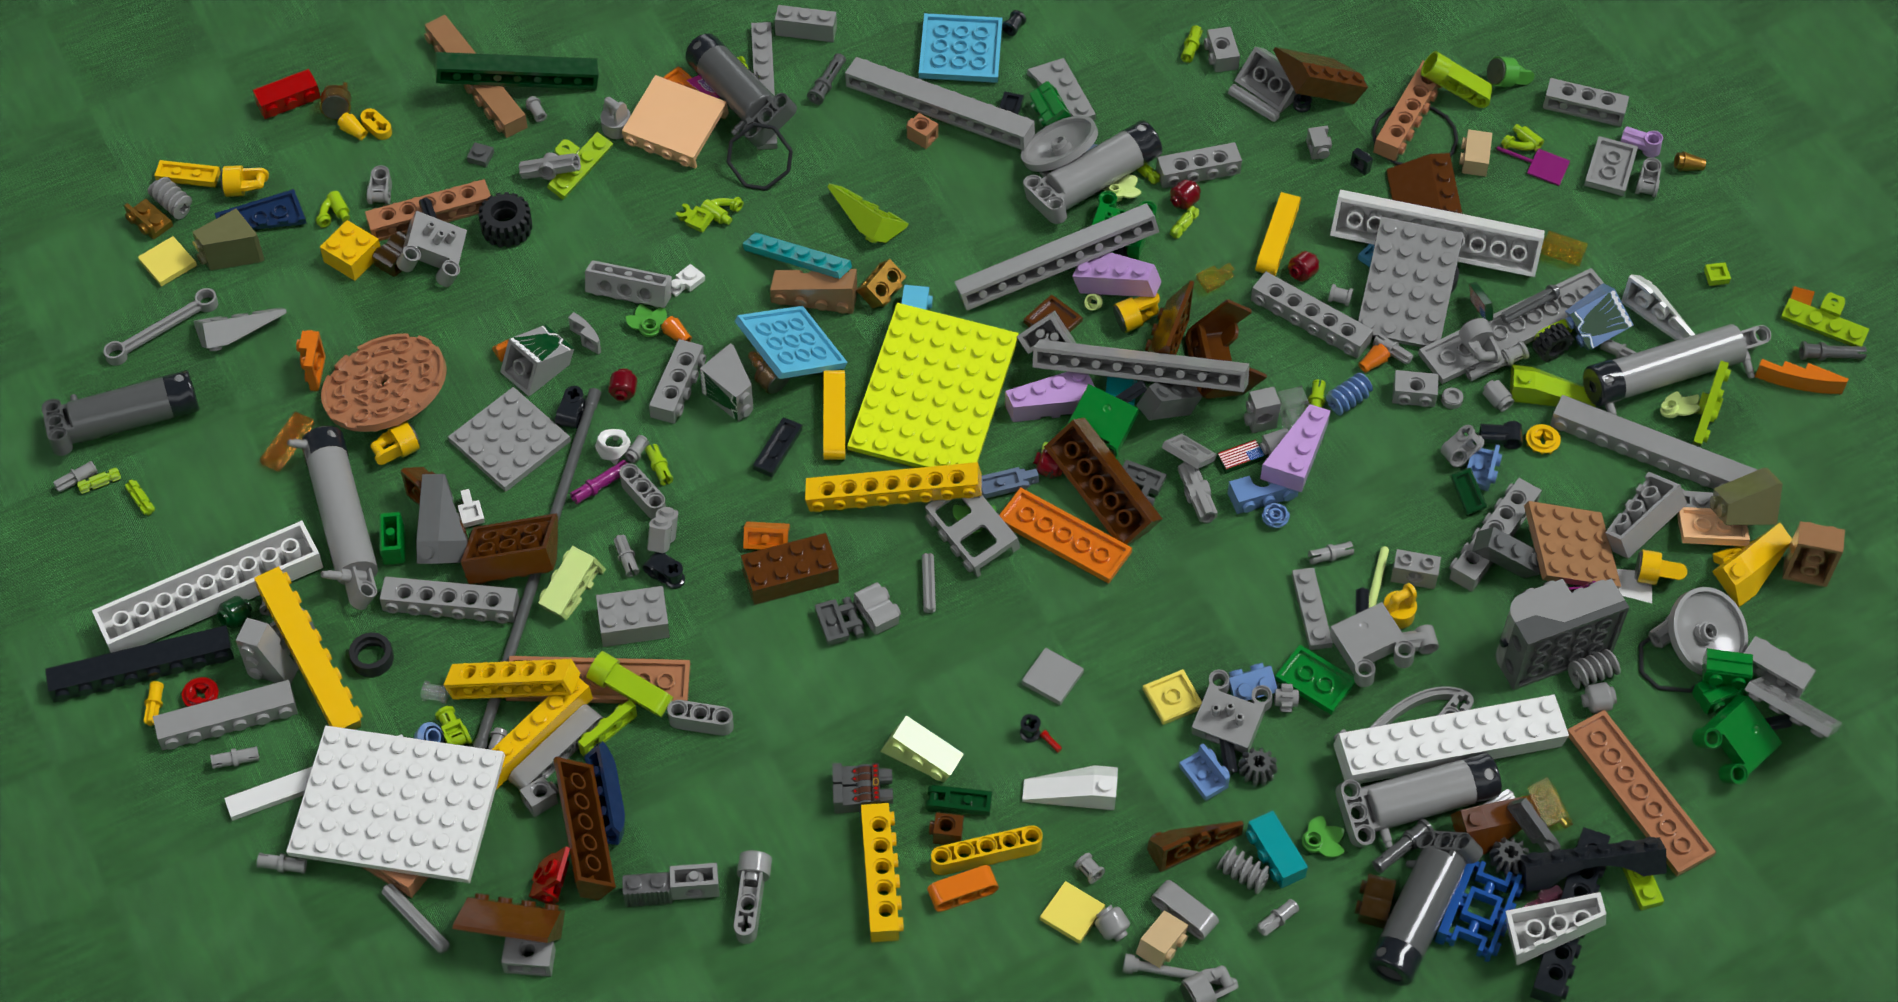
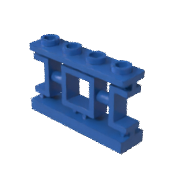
[1435,861,1524,962]

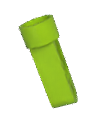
[1421,51,1492,108]
[586,651,673,717]

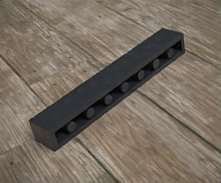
[45,625,235,703]

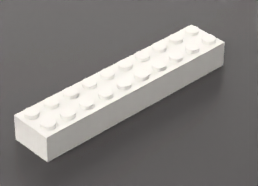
[1330,190,1545,277]
[92,521,323,653]
[1333,694,1569,786]

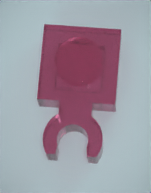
[1524,885,1563,907]

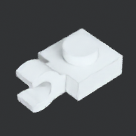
[671,264,705,297]
[458,489,485,528]

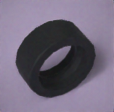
[349,632,394,677]

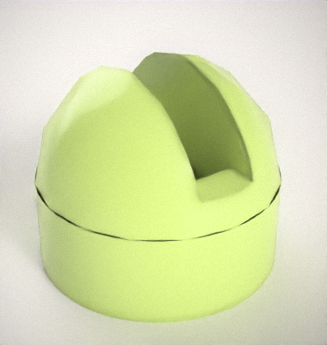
[1084,294,1103,310]

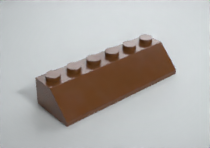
[1044,417,1163,545]
[553,757,616,900]

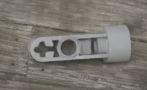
[734,850,772,944]

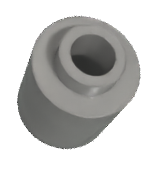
[1483,380,1514,412]

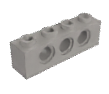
[1543,78,1629,127]
[1156,142,1242,188]
[585,260,672,308]
[649,339,706,424]

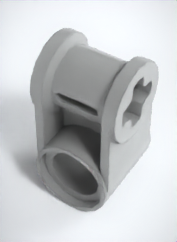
[1635,157,1662,198]
[367,165,392,205]
[1441,425,1484,467]

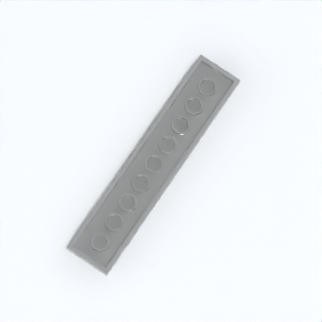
[1418,268,1604,384]

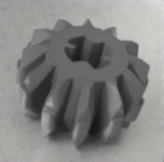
[1238,747,1278,787]
[1489,837,1529,878]

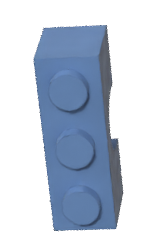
[1227,476,1299,514]

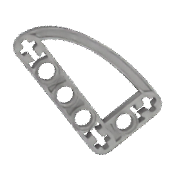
[1370,686,1474,728]

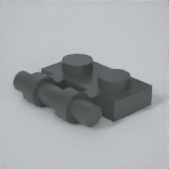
[1123,460,1166,506]
[815,597,864,646]

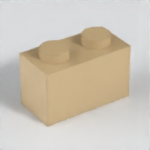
[1459,129,1492,177]
[1136,910,1188,968]

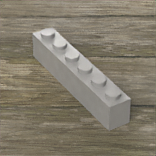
[153,680,298,750]

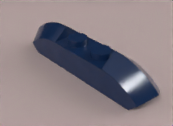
[584,741,625,845]

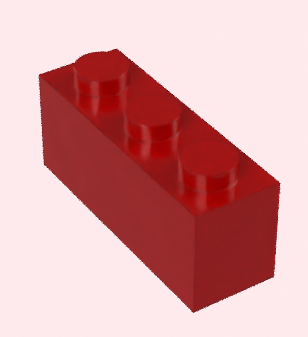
[253,69,321,119]

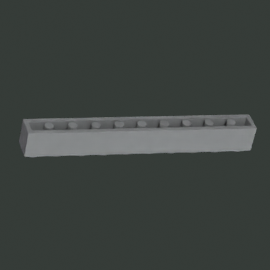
[845,57,1035,150]
[954,203,1159,310]
[1033,339,1250,392]
[1550,395,1757,489]

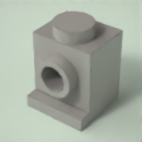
[1306,125,1332,160]

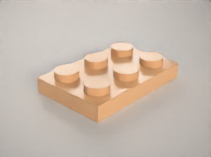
[1677,507,1750,546]

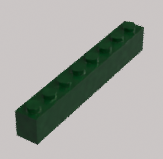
[435,52,599,90]

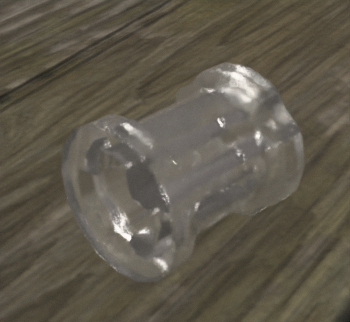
[421,681,449,704]

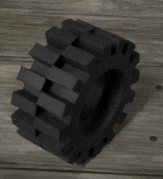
[1532,323,1574,362]

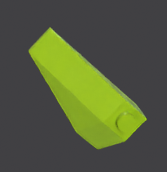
[828,183,909,244]
[1510,365,1596,407]

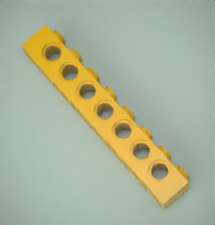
[805,462,982,512]

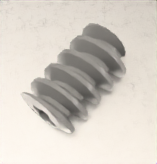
[148,177,192,219]
[1568,649,1621,689]
[1217,846,1269,894]

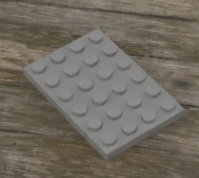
[1358,216,1463,348]

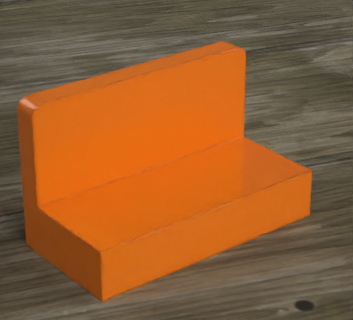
[743,522,790,550]

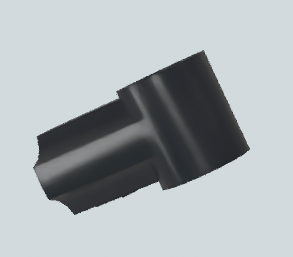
[1479,421,1522,449]

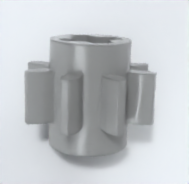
[1274,684,1299,712]

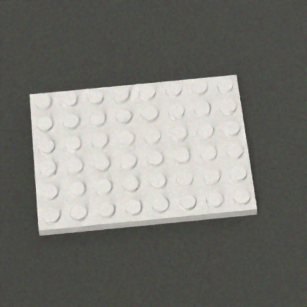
[286,726,505,883]

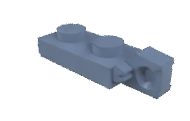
[982,467,1039,499]

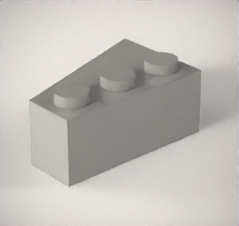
[236,618,299,685]

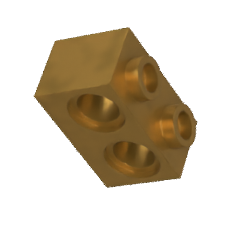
[856,259,906,308]

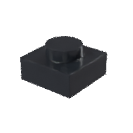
[1350,148,1373,176]

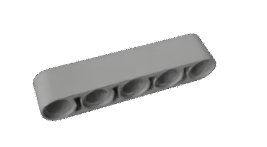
[508,704,603,790]

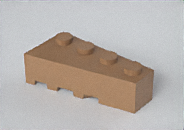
[770,269,857,314]

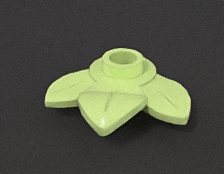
[1105,174,1141,202]
[1660,391,1700,418]

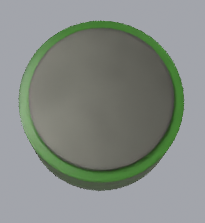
[1487,56,1535,87]

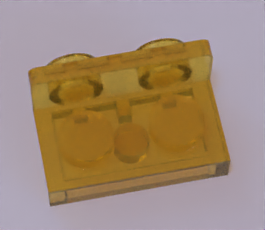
[1540,231,1588,267]
[1528,777,1574,829]

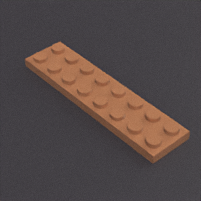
[505,656,691,704]
[1567,710,1716,876]

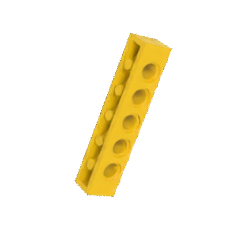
[443,659,581,699]
[861,803,904,942]

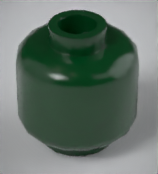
[217,596,252,629]

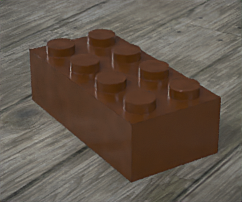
[741,533,839,605]

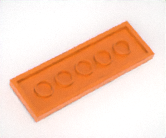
[999,487,1132,584]

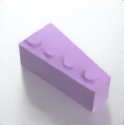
[1072,252,1162,297]
[1005,371,1095,422]
[1260,404,1330,492]

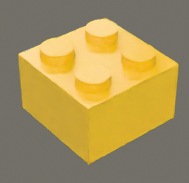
[320,220,381,281]

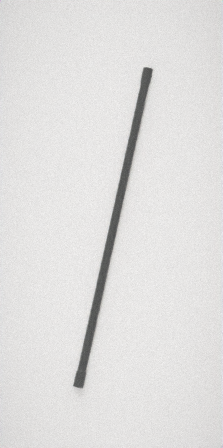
[472,388,601,749]

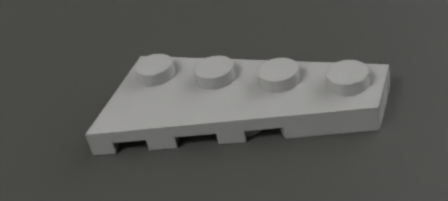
[1027,58,1096,120]

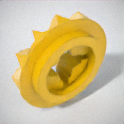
[1525,424,1561,455]

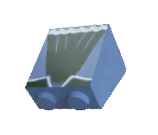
[1565,283,1633,350]

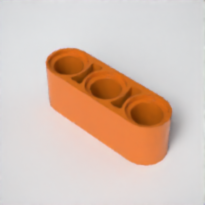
[927,865,999,912]

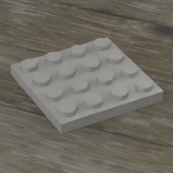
[448,387,571,492]
[1745,677,1842,738]

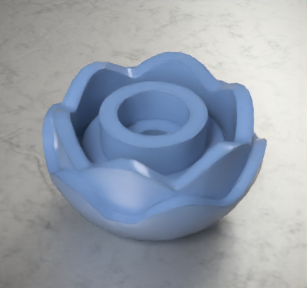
[1262,503,1290,528]

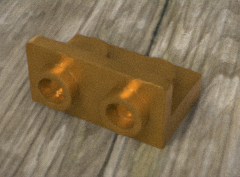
[124,199,173,240]

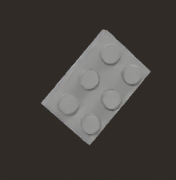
[1584,136,1638,196]

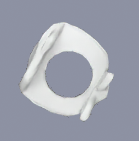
[595,429,631,465]

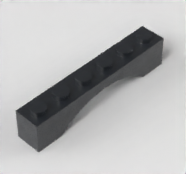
[1520,837,1667,892]

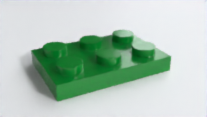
[1275,645,1356,715]

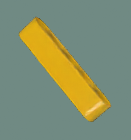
[1255,192,1301,276]
[823,370,845,460]
[931,825,1043,875]

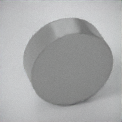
[1441,387,1464,409]

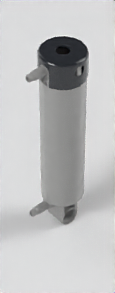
[1583,324,1771,415]
[287,426,378,610]

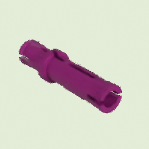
[570,460,628,504]

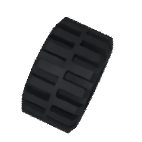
[478,192,533,248]

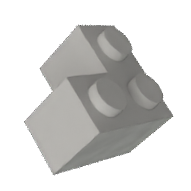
[1017,311,1077,354]

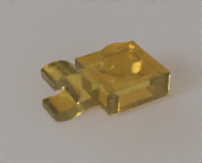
[1196,263,1234,293]

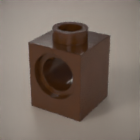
[929,812,964,845]

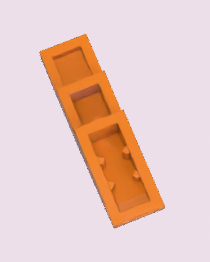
[1755,359,1849,394]

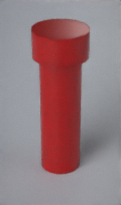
[1040,730,1062,753]

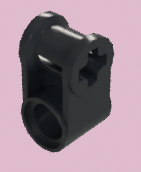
[555,386,585,429]
[642,552,685,589]

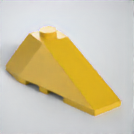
[1712,522,1792,607]

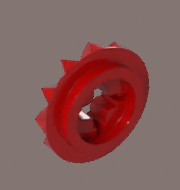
[182,677,219,707]

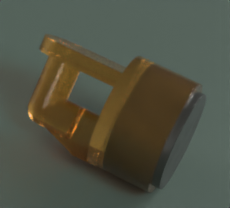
[320,82,352,120]
[748,351,790,394]

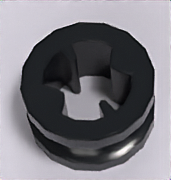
[1293,94,1312,113]

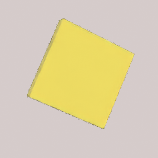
[138,236,197,287]
[1143,669,1202,725]
[1040,881,1105,944]

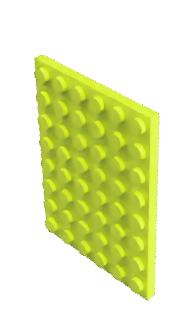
[847,303,1019,468]

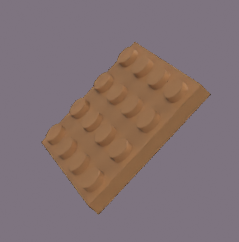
[1524,501,1621,589]

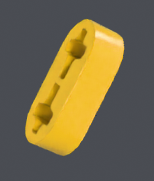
[360,108,392,140]

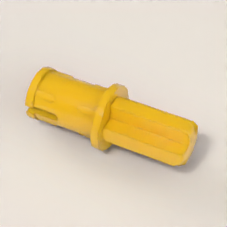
[143,681,164,726]

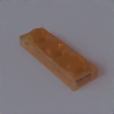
[260,412,315,472]

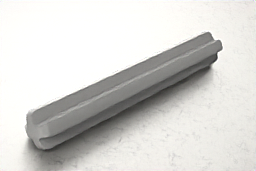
[382,883,450,953]

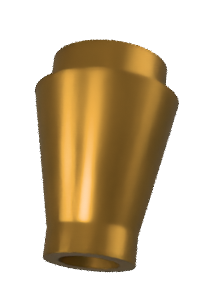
[1674,151,1706,171]

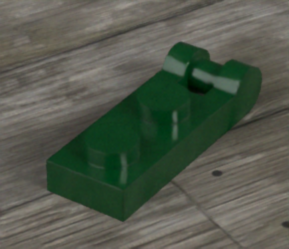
[925,785,992,816]

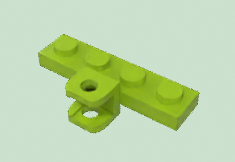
[547,132,613,200]
[1781,292,1869,347]
[1692,361,1731,447]

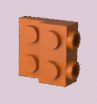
[296,330,326,391]

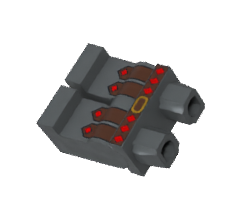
[832,763,893,814]

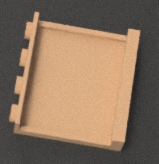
[622,75,729,169]

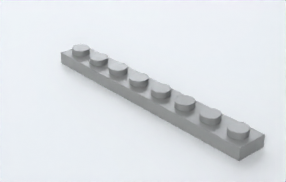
[751,22,777,150]

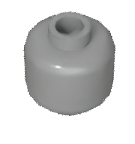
[1581,682,1617,714]
[1095,905,1130,942]

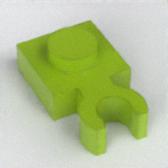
[676,203,714,233]

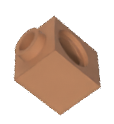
[906,113,938,149]

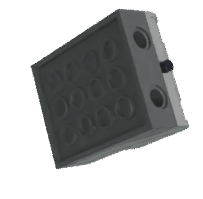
[1496,578,1630,690]

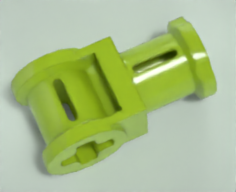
[435,706,472,745]

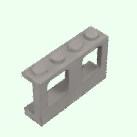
[925,495,1020,577]

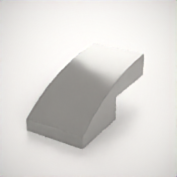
[568,312,601,355]

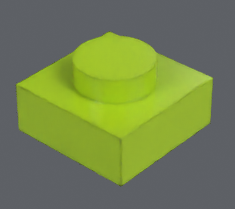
[1704,262,1731,286]

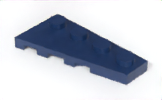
[214,189,307,230]

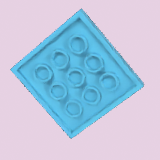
[919,13,1002,83]
[734,306,848,379]

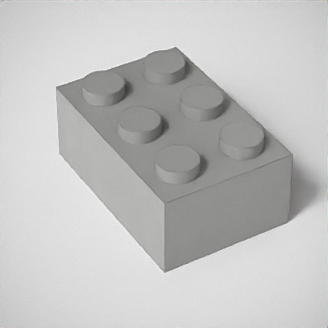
[596,586,670,647]

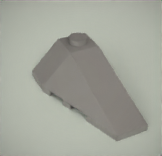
[193,308,287,351]

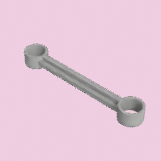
[104,288,218,366]

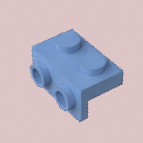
[1467,445,1502,491]
[1229,663,1278,701]
[1179,744,1230,801]

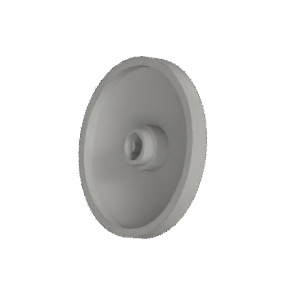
[1021,116,1098,172]
[1668,587,1748,675]

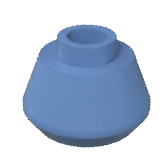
[414,722,444,743]

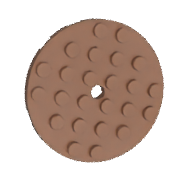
[321,333,447,432]

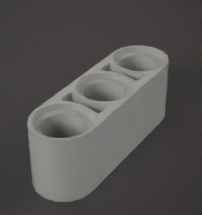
[620,464,666,519]
[667,700,734,736]
[1151,880,1219,940]

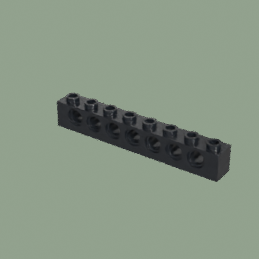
[1530,827,1611,1002]

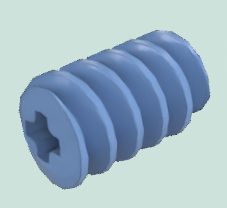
[1326,373,1373,416]

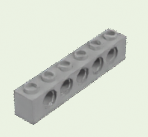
[1251,272,1373,359]
[1449,478,1542,592]
[380,577,520,624]

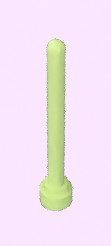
[1369,546,1389,608]

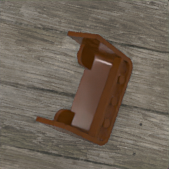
[1185,299,1267,399]

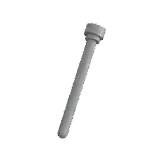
[1123,953,1238,986]

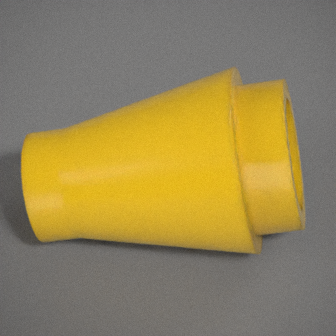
[337,112,368,140]

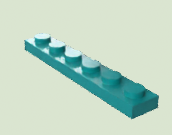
[743,232,852,279]

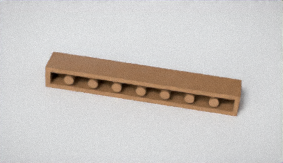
[424,15,528,138]

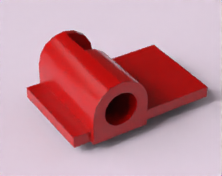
[529,846,570,904]

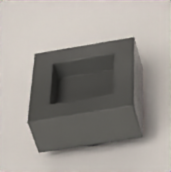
[467,142,494,167]

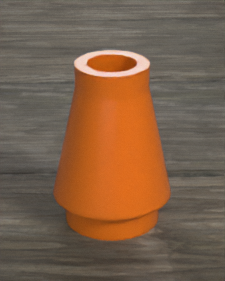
[661,316,692,342]
[1358,344,1390,373]

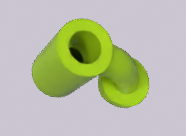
[1501,124,1544,151]
[315,191,350,228]
[700,197,744,225]

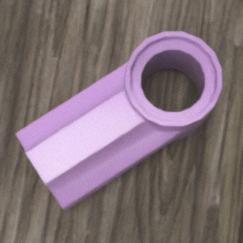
[1621,126,1663,157]

